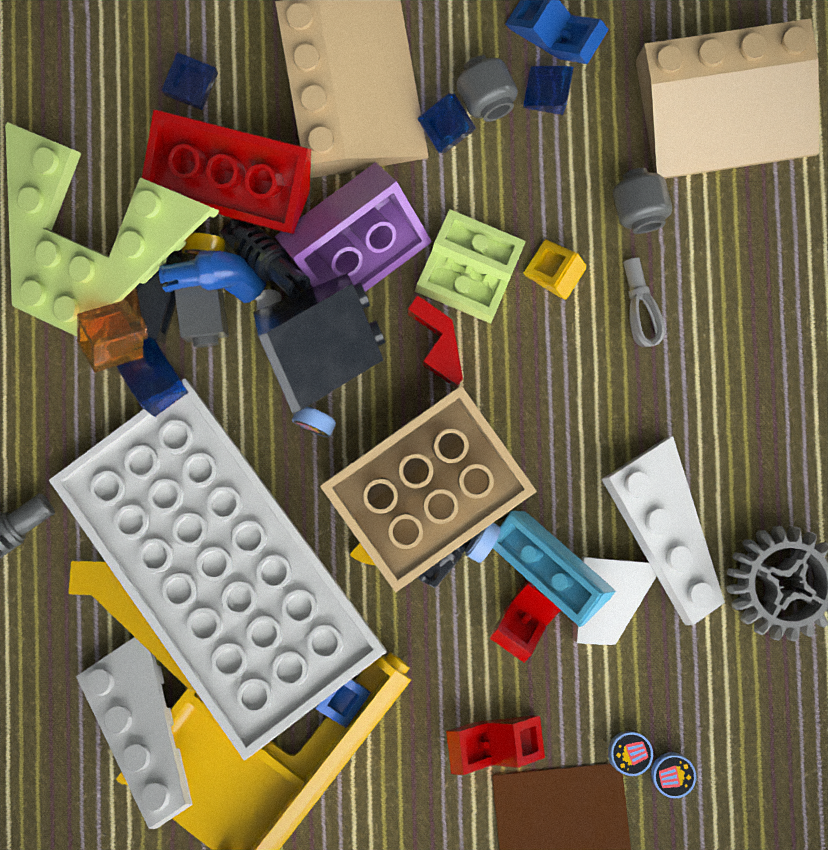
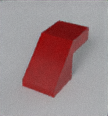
[408,296,463,389]
[489,579,561,663]
[446,715,545,775]

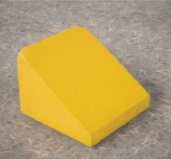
[523,239,586,300]

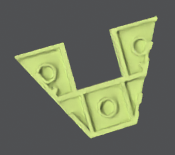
[5,122,219,339]

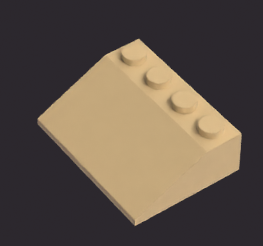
[275,0,428,178]
[636,18,819,179]
[320,385,537,593]

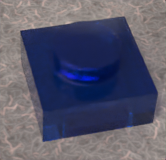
[161,52,218,110]
[417,93,477,153]

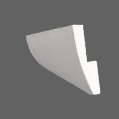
[572,557,657,645]

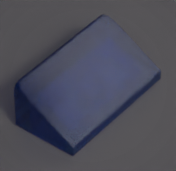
[104,330,188,417]

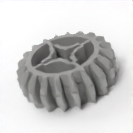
[727,526,828,641]

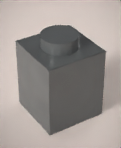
[175,285,229,348]

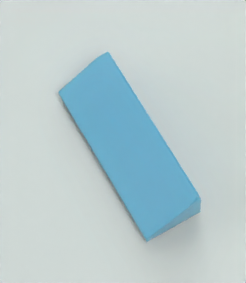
[493,511,616,627]

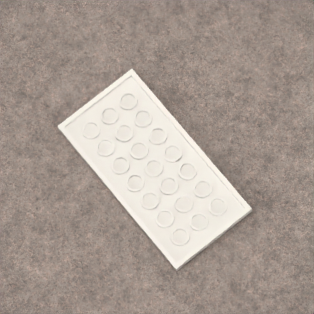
[49,378,388,760]

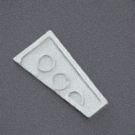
[602,436,725,625]
[76,637,193,829]

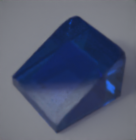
[523,66,574,115]

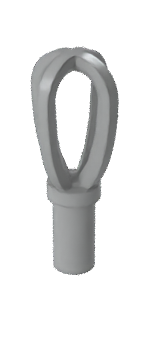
[623,258,665,347]

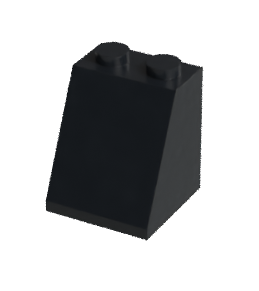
[253,273,386,413]

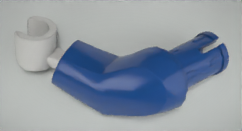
[159,250,282,311]

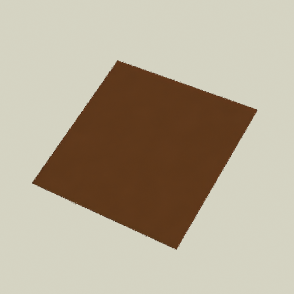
[492,763,631,850]

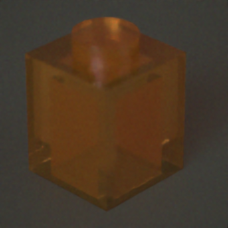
[77,300,148,373]

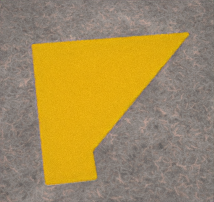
[69,561,194,691]

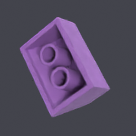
[275,162,432,291]

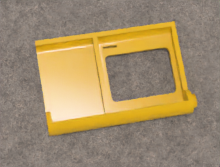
[116,652,411,850]

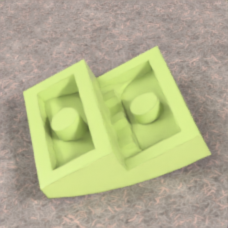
[415,209,526,323]

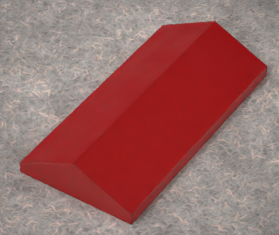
[142,109,311,234]

